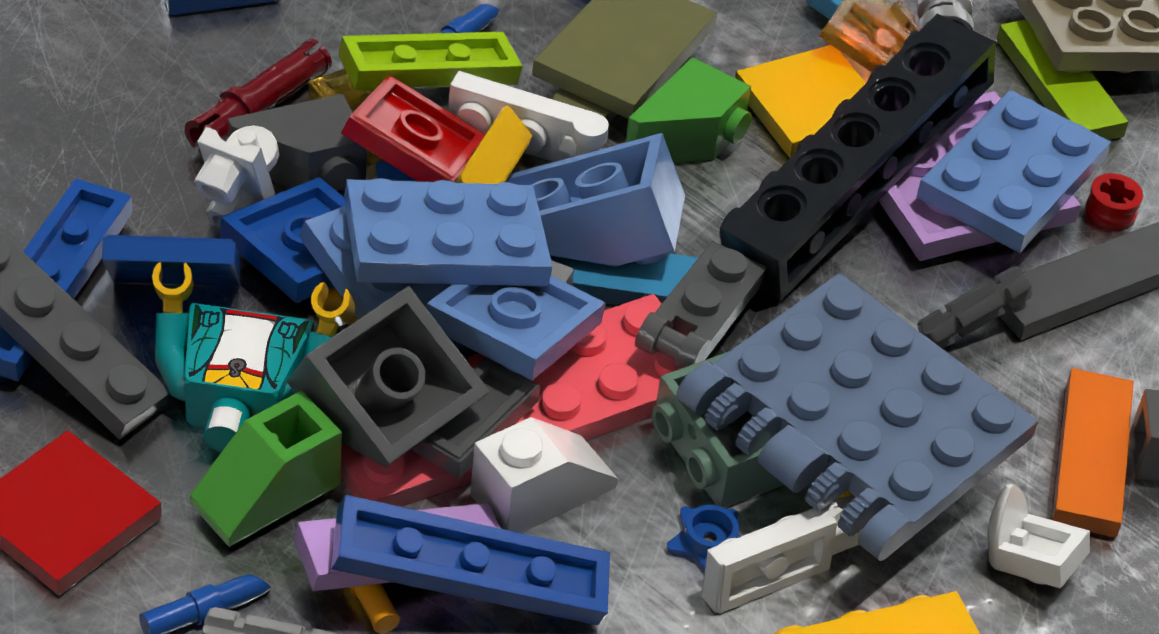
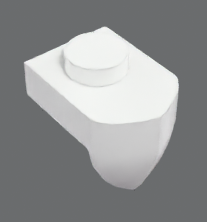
[988,484,1090,589]

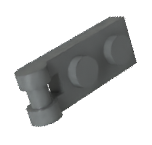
[635,241,767,369]

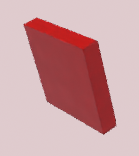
[341,75,485,183]
[0,430,162,596]

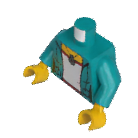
[152,262,355,452]

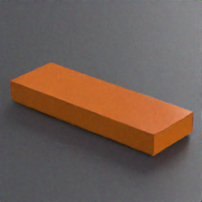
[1052,368,1134,537]

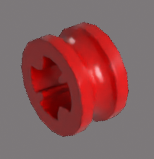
[1085,173,1144,231]

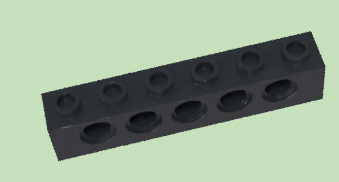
[719,13,996,300]

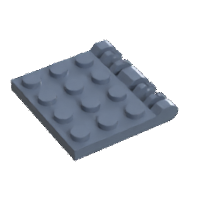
[676,272,1039,561]

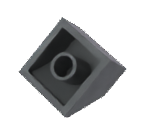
[286,286,490,468]

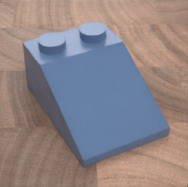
[505,133,685,266]

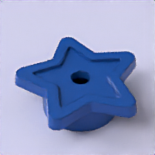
[667,505,741,573]

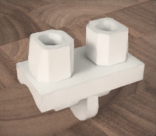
[194,125,279,228]

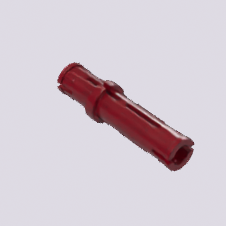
[185,39,332,153]

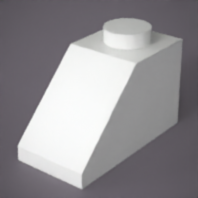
[470,417,618,533]

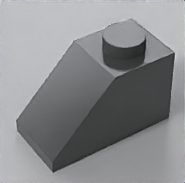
[228,94,367,191]

